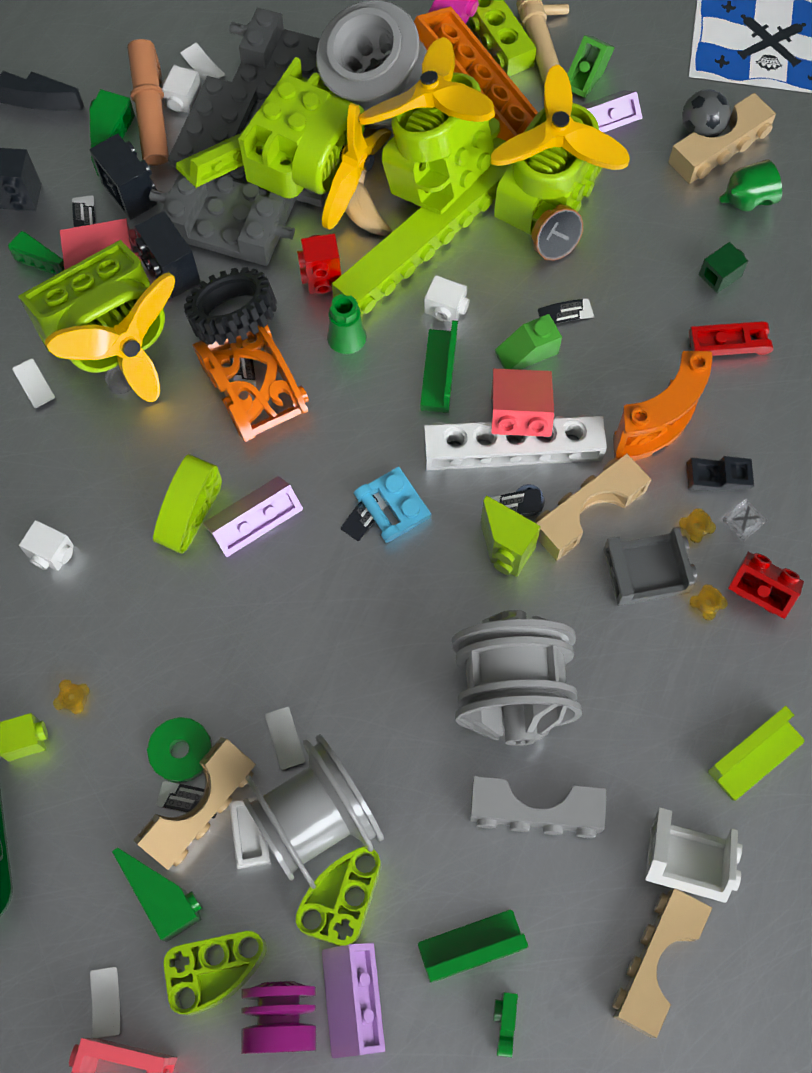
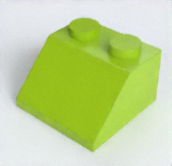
[480,495,541,577]

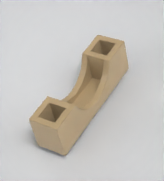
[668,93,776,184]
[535,454,651,561]
[134,737,256,870]
[612,888,712,1038]

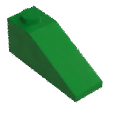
[89,89,135,176]
[112,847,202,942]

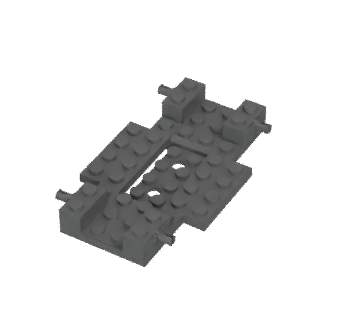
[149,7,328,266]

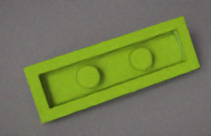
[176,134,261,188]
[707,706,805,801]

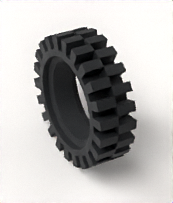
[184,267,277,345]

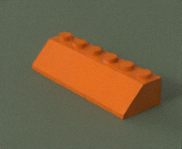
[414,6,538,141]

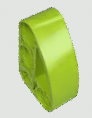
[153,454,222,554]
[296,847,381,946]
[164,931,267,1015]

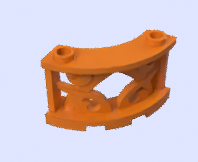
[192,325,309,442]
[613,351,712,461]

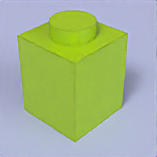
[0,713,48,762]

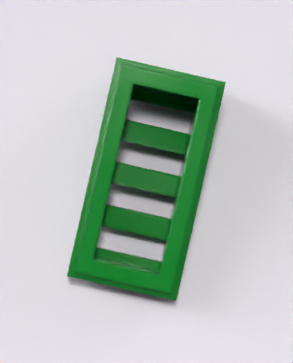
[8,231,65,275]

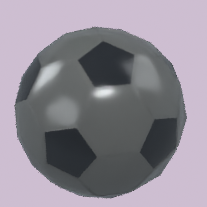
[682,89,731,137]

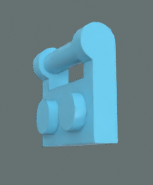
[353,466,431,543]

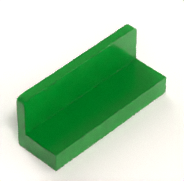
[420,320,458,413]
[418,910,529,983]

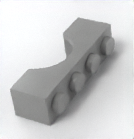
[470,776,607,838]

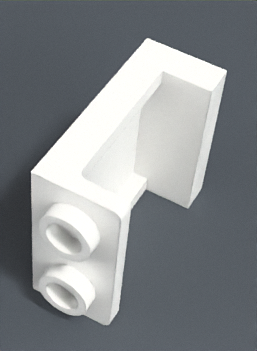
[645,807,742,903]

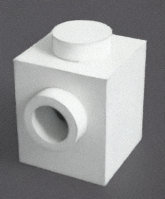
[161,65,202,113]
[424,275,470,322]
[19,520,74,571]

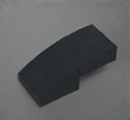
[686,456,754,491]

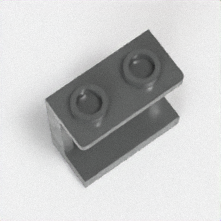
[603,527,697,606]

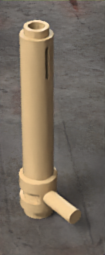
[516,0,569,87]

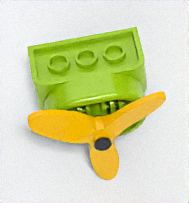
[358,37,506,215]
[238,57,392,230]
[490,64,630,235]
[18,240,175,402]

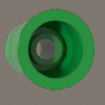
[327,294,367,354]

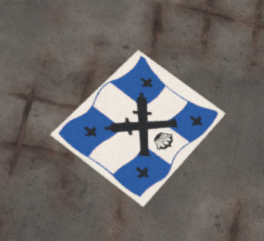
[688,0,812,93]

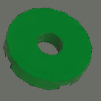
[147,717,212,782]

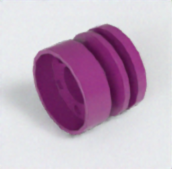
[241,981,316,1054]

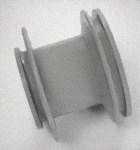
[316,0,427,129]
[243,734,384,889]

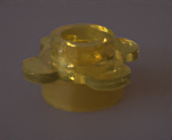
[679,508,716,543]
[690,584,728,621]
[53,680,90,714]

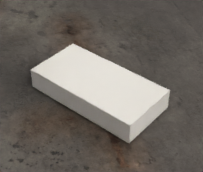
[229,797,271,869]

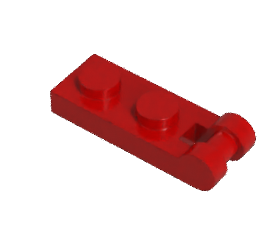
[689,321,773,356]

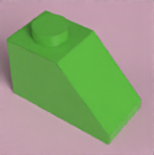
[567,35,615,98]
[495,314,562,370]

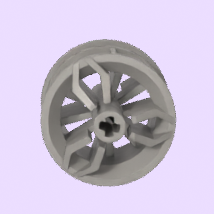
[452,610,582,746]

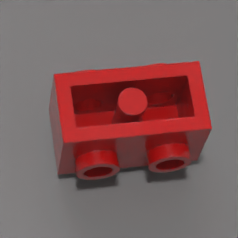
[297,233,341,294]
[728,551,804,619]

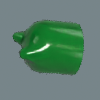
[719,159,782,212]

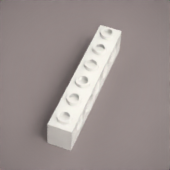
[424,414,607,470]

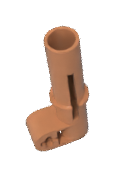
[127,39,169,166]

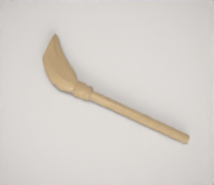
[345,127,393,236]

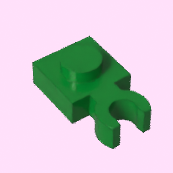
[493,992,518,1058]

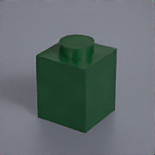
[698,242,748,293]

